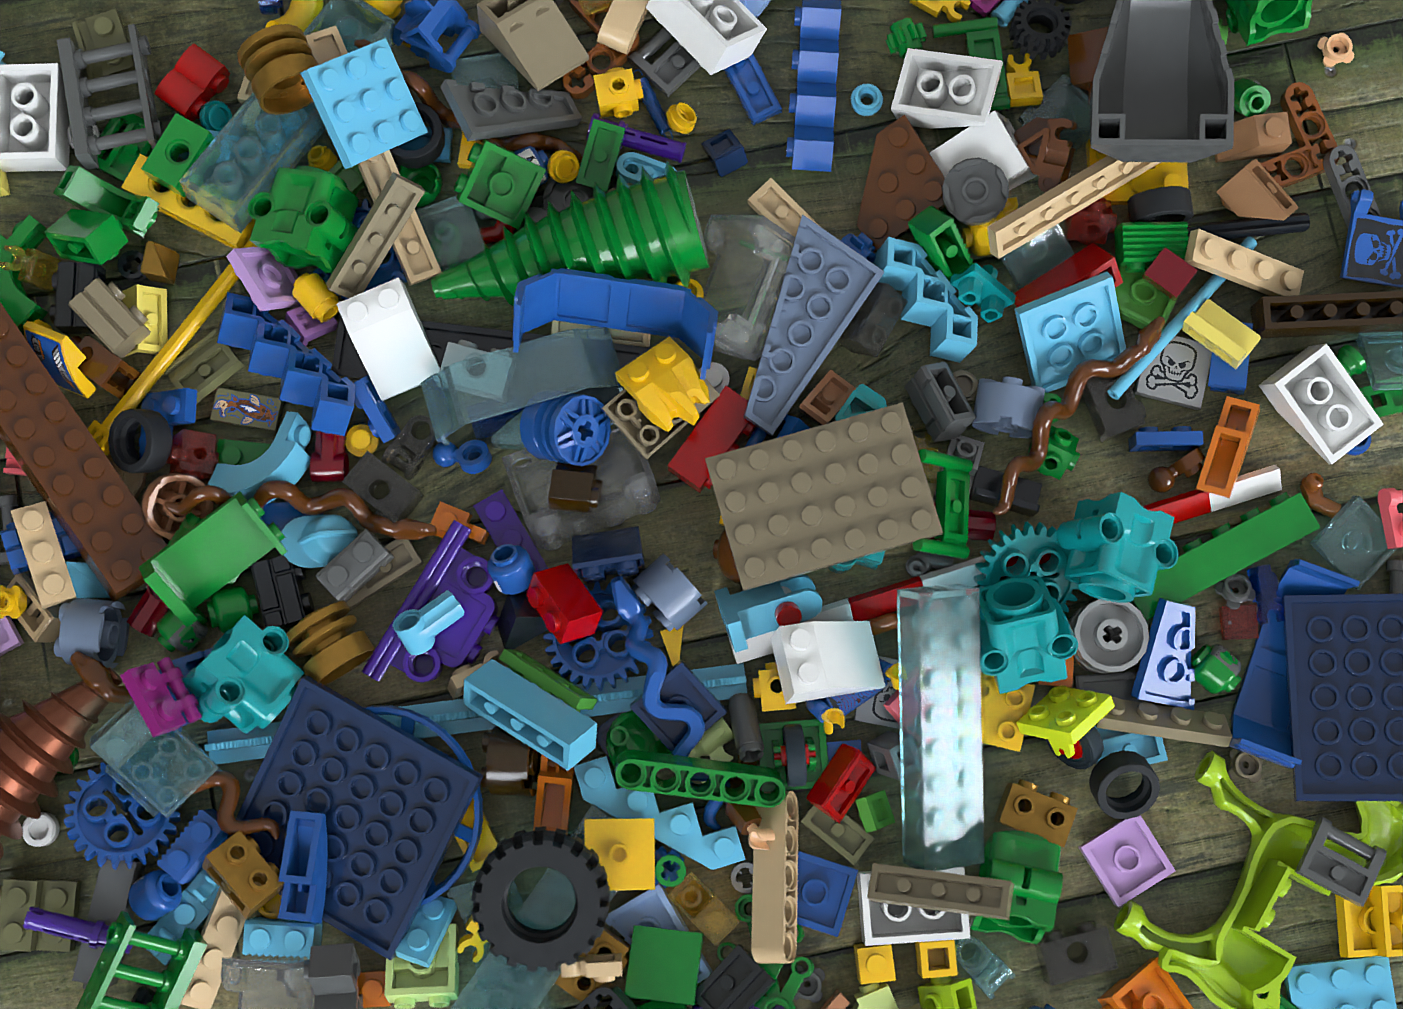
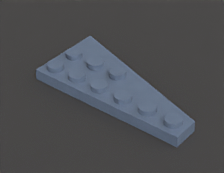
[744,215,884,436]

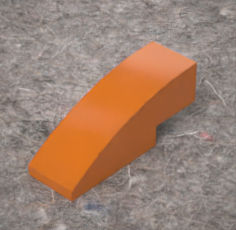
[1196,396,1260,499]
[533,754,576,835]

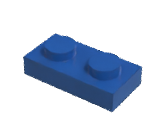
[354,375,402,444]
[1128,426,1204,452]

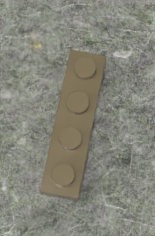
[326,172,425,299]
[1096,697,1232,747]
[867,863,1014,920]

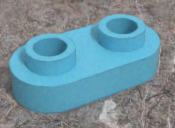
[615,152,677,184]

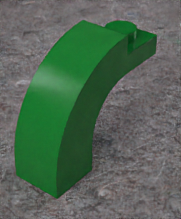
[53,165,160,237]
[0,215,48,335]

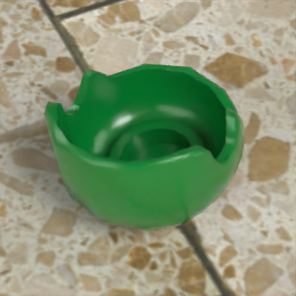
[399,164,443,208]

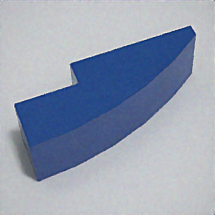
[278,811,328,924]

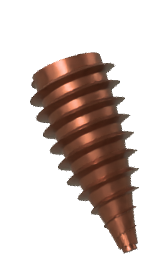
[0,667,123,859]

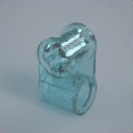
[954,934,1016,1000]

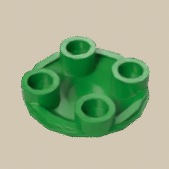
[606,710,671,775]

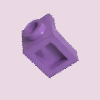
[284,306,338,347]

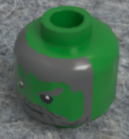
[157,607,209,653]
[1191,644,1241,694]

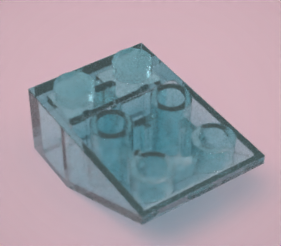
[90,699,219,818]

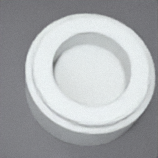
[22,812,60,847]

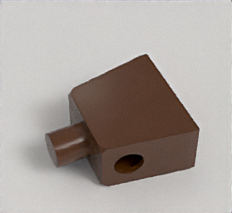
[1068,26,1109,106]
[70,335,142,400]

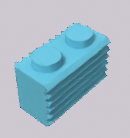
[242,917,323,959]

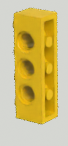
[121,154,256,249]

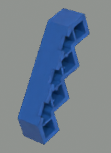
[786,0,841,172]
[217,292,355,436]

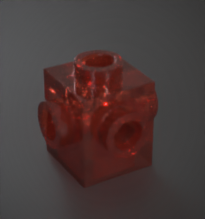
[1064,197,1117,245]
[167,429,219,481]

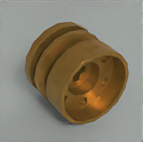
[237,24,319,115]
[286,601,375,685]

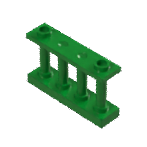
[76,911,208,1009]

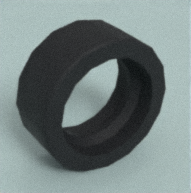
[390,102,445,168]
[1127,186,1194,222]
[108,409,172,473]
[1089,750,1160,819]

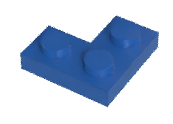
[139,388,197,459]

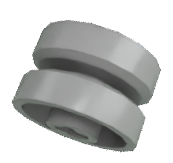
[1068,599,1149,674]

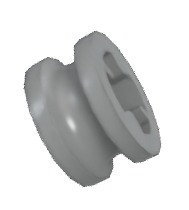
[730,861,753,894]

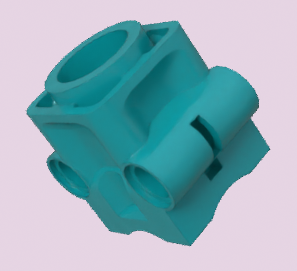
[1057,492,1179,603]
[965,576,1078,694]
[182,615,305,734]

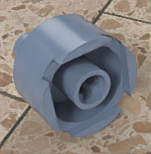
[972,377,1045,438]
[631,553,708,632]
[54,598,129,669]

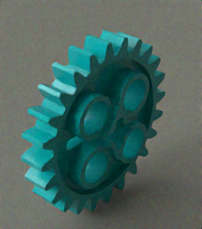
[973,521,1079,613]

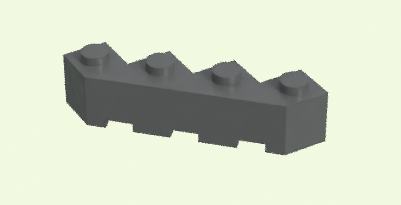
[304,943,364,1009]

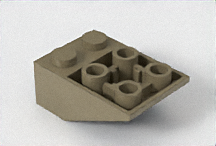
[477,0,589,91]
[601,368,720,460]

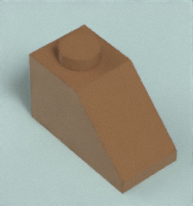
[1215,112,1292,163]
[1216,158,1299,221]

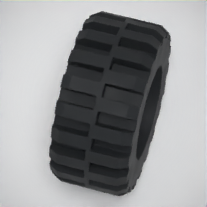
[471,827,610,973]

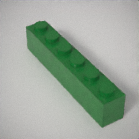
[1130,492,1321,620]

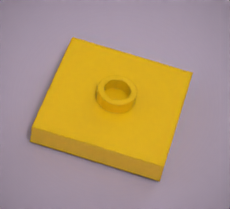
[584,818,655,890]

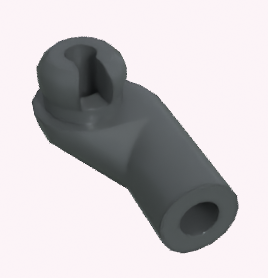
[905,552,954,577]

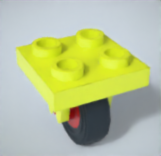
[1016,686,1115,769]

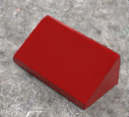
[806,744,877,824]

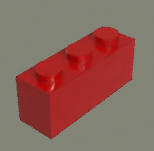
[1014,243,1123,308]
[667,386,756,493]

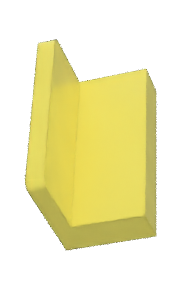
[122,285,168,357]
[1182,299,1261,369]

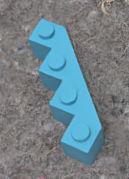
[574,756,746,870]

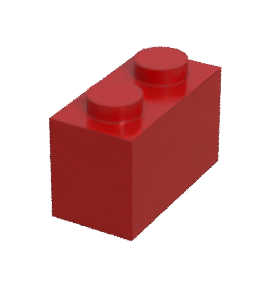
[526,563,603,644]

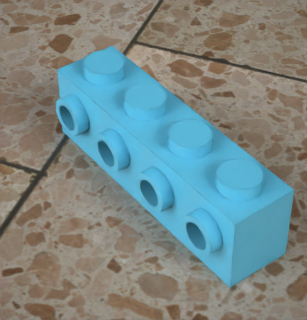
[464,659,597,770]

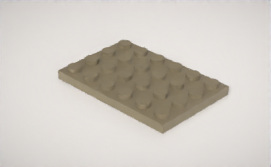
[705,402,943,591]

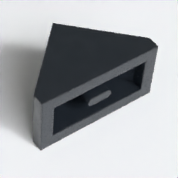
[497,592,548,650]

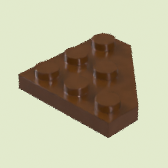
[857,115,945,253]

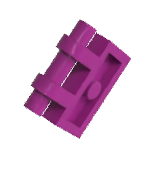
[120,657,202,738]

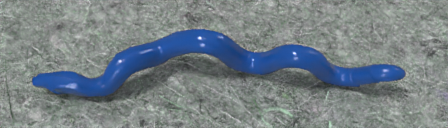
[611,576,731,830]

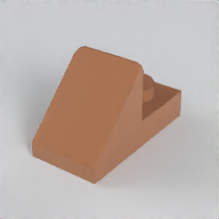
[799,370,856,426]

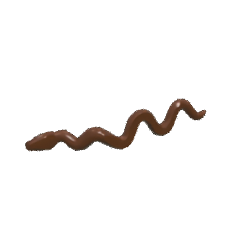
[354,39,583,166]
[993,316,1165,515]
[165,480,437,540]
[70,651,280,840]

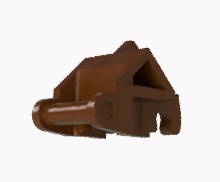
[1014,117,1078,192]

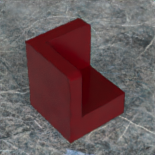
[1143,248,1198,301]

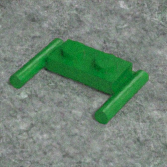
[932,17,1010,111]
[913,449,973,559]

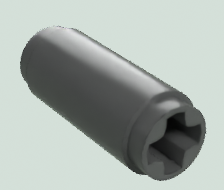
[728,693,764,762]

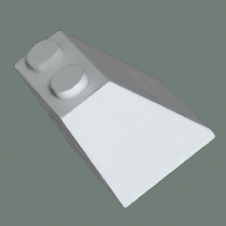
[930,110,1037,190]

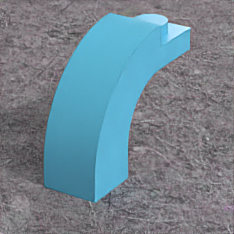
[208,411,314,506]

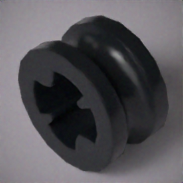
[117,250,147,283]

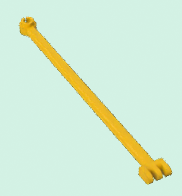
[87,145,337,455]

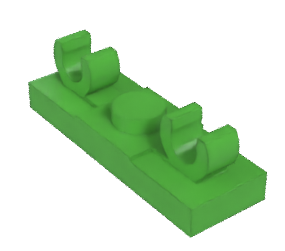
[499,649,598,713]

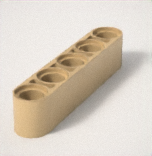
[597,0,649,55]
[751,791,799,963]

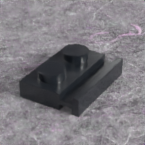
[695,944,776,1009]

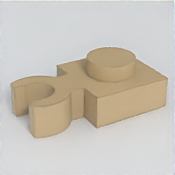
[561,953,622,982]

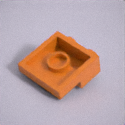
[1097,957,1193,1009]

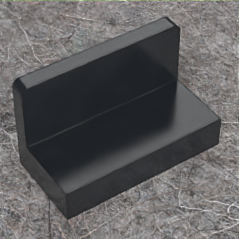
[969,466,1042,517]

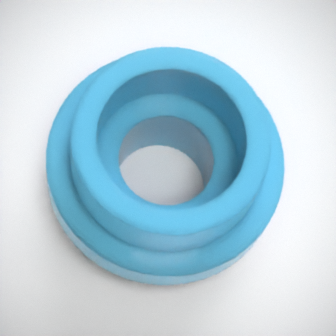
[851,84,883,116]

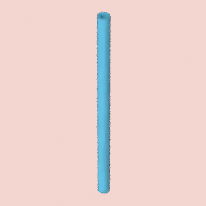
[1107,236,1257,400]

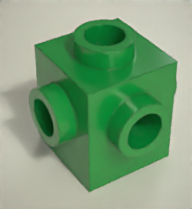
[1026,425,1080,480]

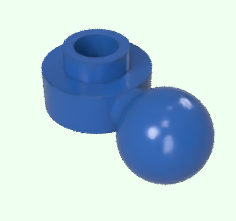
[432,440,492,474]

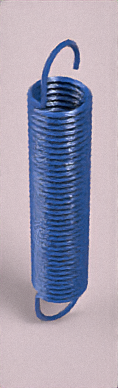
[633,69,673,140]

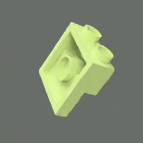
[384,924,459,1009]

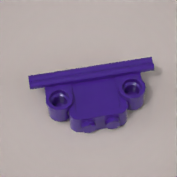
[362,520,500,682]

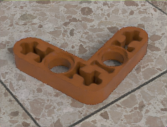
[563,0,640,100]
[1260,82,1339,189]

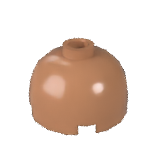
[141,473,214,540]

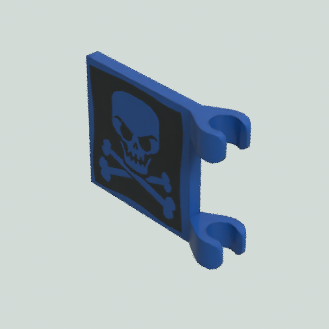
[1340,189,1403,288]

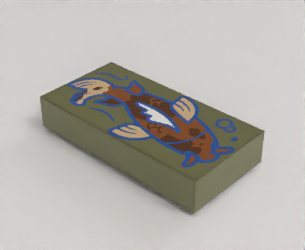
[210,387,284,433]

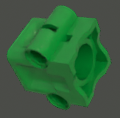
[1225,0,1313,46]
[248,166,359,274]
[969,830,1063,945]

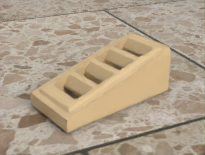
[6,572,61,643]

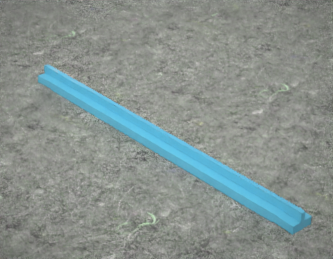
[204,663,747,765]

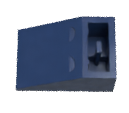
[572,526,646,584]

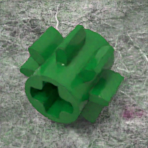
[886,18,927,59]

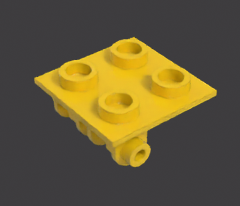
[953,669,1035,752]

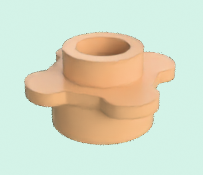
[1317,33,1354,68]

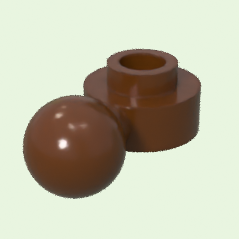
[1148,447,1206,493]

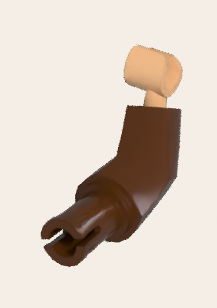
[725,755,775,850]

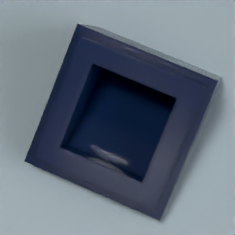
[701,129,748,177]

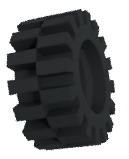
[1009,0,1072,60]

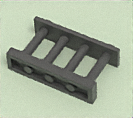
[57,24,165,170]

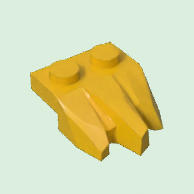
[615,336,710,432]
[1335,885,1403,958]

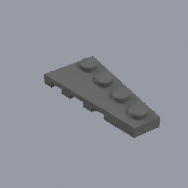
[440,79,582,141]

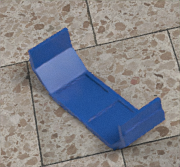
[512,268,718,380]
[1229,559,1360,768]

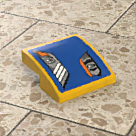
[23,321,97,399]

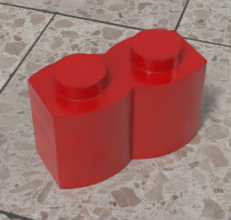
[154,43,230,122]

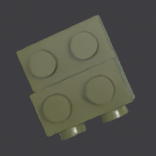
[0,877,81,952]

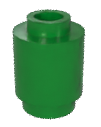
[1234,78,1271,117]

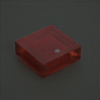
[1219,604,1259,640]

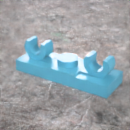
[147,868,219,965]

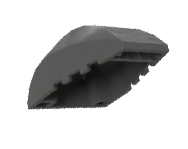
[1089,0,1234,163]

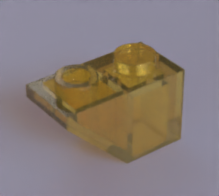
[667,871,741,946]

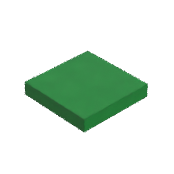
[625,925,704,1006]

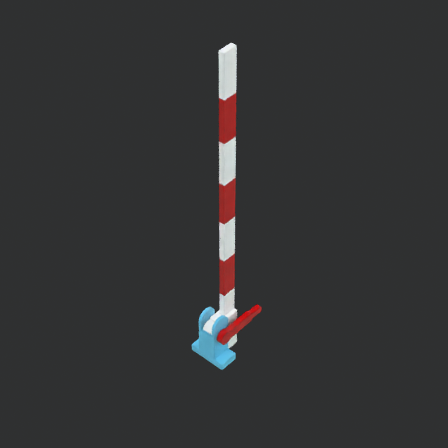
[714,465,1282,664]

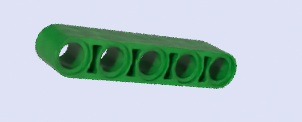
[615,749,785,808]

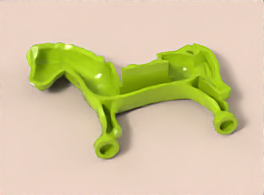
[1114,750,1403,1009]

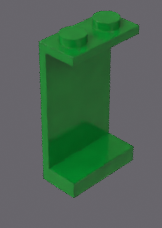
[138,491,288,628]

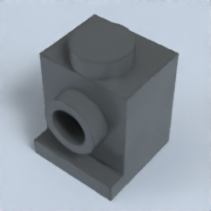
[867,731,926,781]

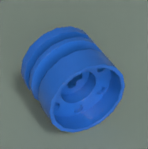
[519,390,611,466]

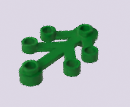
[717,894,814,1009]

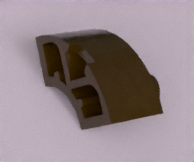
[548,462,603,513]

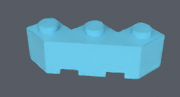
[873,237,978,363]

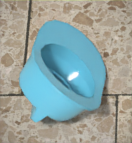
[281,514,359,568]

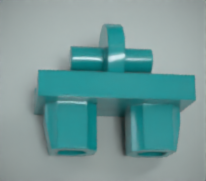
[950,263,1016,323]

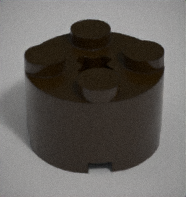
[481,726,541,796]

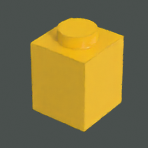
[915,940,958,978]
[853,943,896,984]

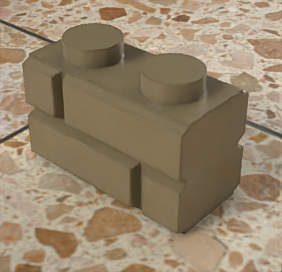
[68,278,151,358]

